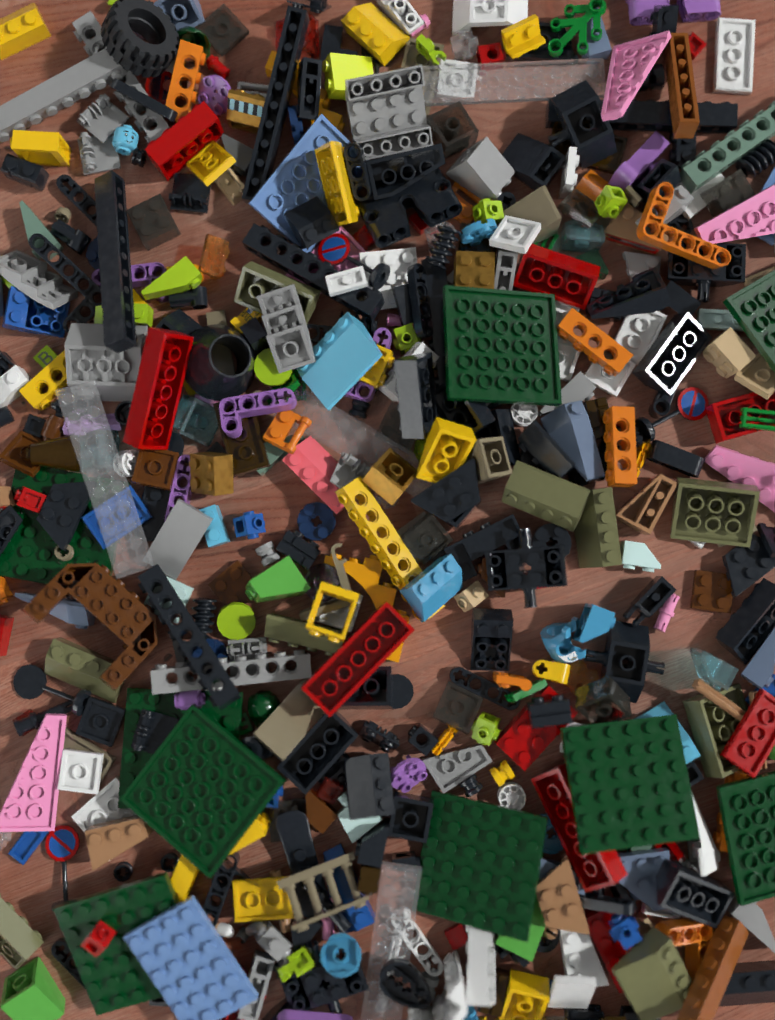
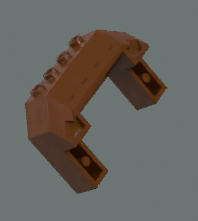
[23,563,158,691]

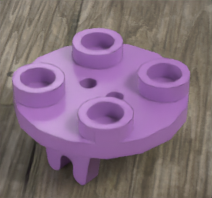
[197,74,231,115]
[390,754,428,793]

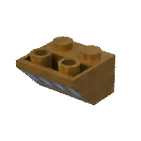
[226,89,266,134]

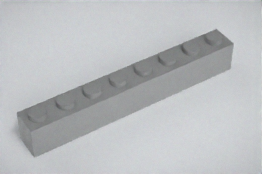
[0,48,128,143]

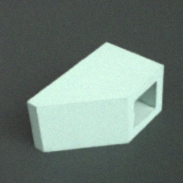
[620,540,661,572]

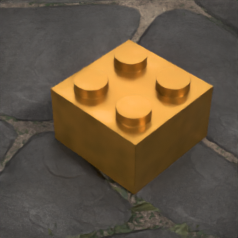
[453,251,495,289]
[362,447,417,505]
[189,452,234,496]

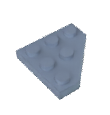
[618,847,670,911]

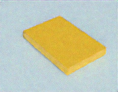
[186,140,236,187]
[232,876,294,923]

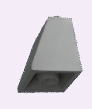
[445,136,515,200]

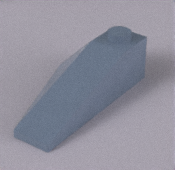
[134,0,205,39]
[541,400,605,481]
[15,592,95,629]

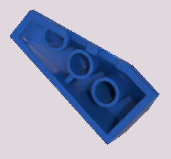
[323,843,375,933]

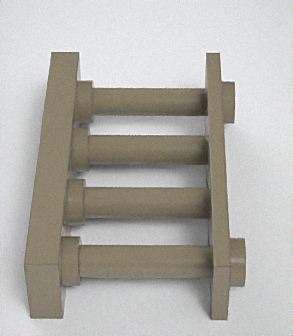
[277,852,370,933]

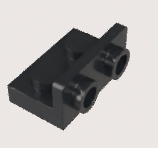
[649,4,679,36]
[669,131,696,169]

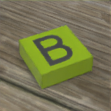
[33,345,58,369]

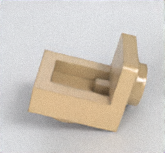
[454,580,489,612]

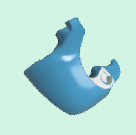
[540,617,586,663]

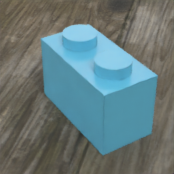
[199,504,231,548]

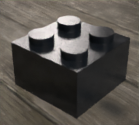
[388,791,434,843]

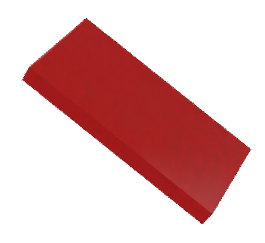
[720,689,775,778]

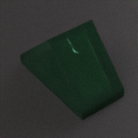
[576,247,609,280]

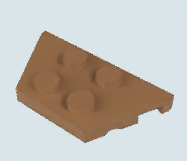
[536,857,590,935]

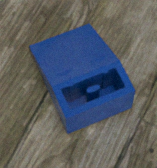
[2,286,70,338]

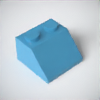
[572,603,616,643]

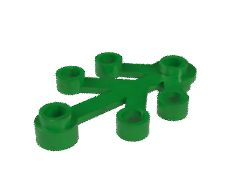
[548,0,606,57]

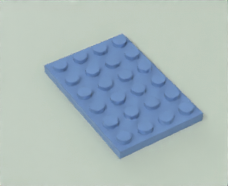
[248,114,369,253]
[123,895,259,1020]

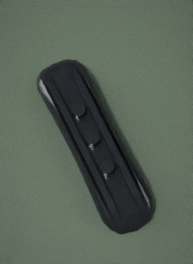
[133,431,184,541]
[276,810,328,918]

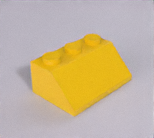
[341,2,410,66]
[0,3,51,60]

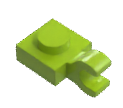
[416,33,446,68]
[277,946,315,982]

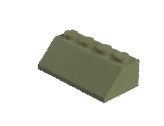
[233,261,321,324]
[501,460,590,532]
[574,487,622,568]
[264,613,343,656]
[44,637,126,703]
[0,894,44,970]

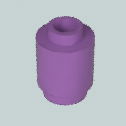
[174,690,205,710]

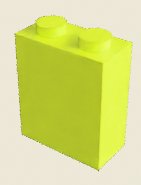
[322,53,374,100]

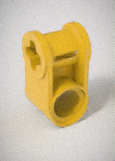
[532,660,571,685]

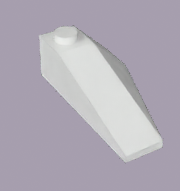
[687,790,720,876]

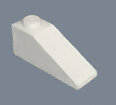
[0,365,31,408]

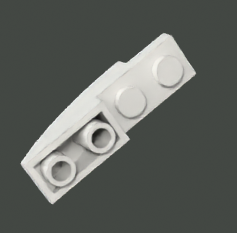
[376,0,424,35]

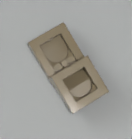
[624,185,644,209]

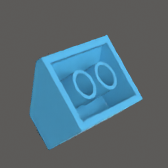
[400,554,463,623]

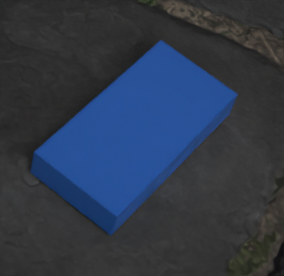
[8,831,49,865]

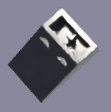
[502,133,567,191]
[470,608,513,671]

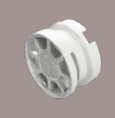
[510,404,538,427]
[113,449,139,477]
[497,781,526,810]

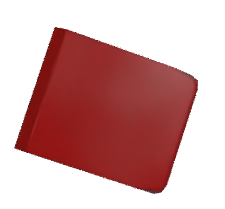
[408,212,430,236]

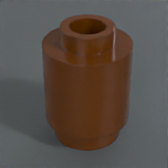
[40,414,65,441]

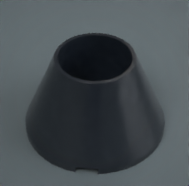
[185,324,256,401]

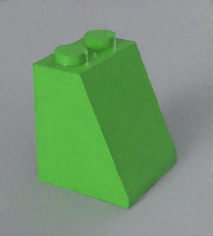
[245,556,310,603]
[0,957,66,1020]

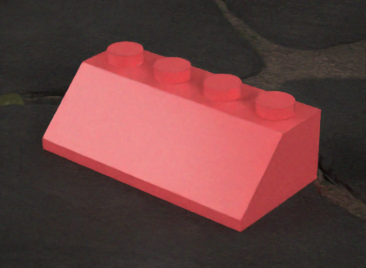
[282,435,345,516]

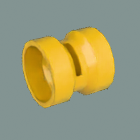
[489,760,516,787]

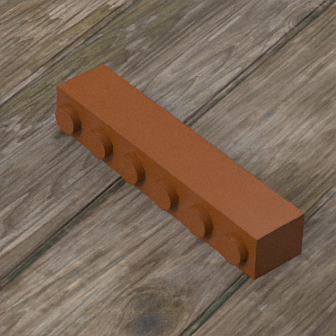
[663,33,700,139]
[676,915,750,1020]

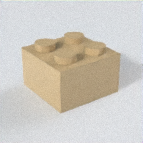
[703,327,756,379]

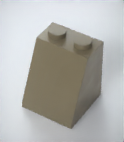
[499,185,562,244]
[465,436,512,485]

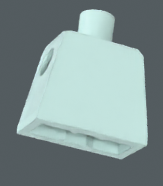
[337,791,382,843]

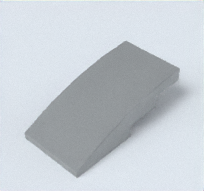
[0,250,78,310]
[257,284,316,373]
[142,499,213,580]

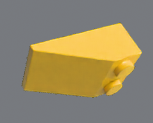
[416,417,476,483]
[497,969,550,1020]

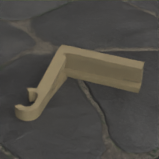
[299,543,352,621]

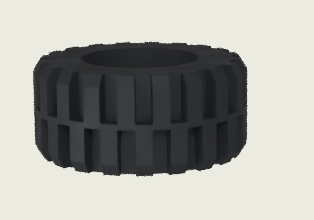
[101,0,179,77]

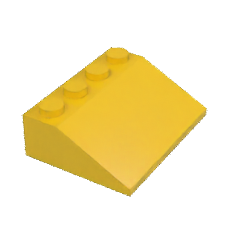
[314,141,360,226]

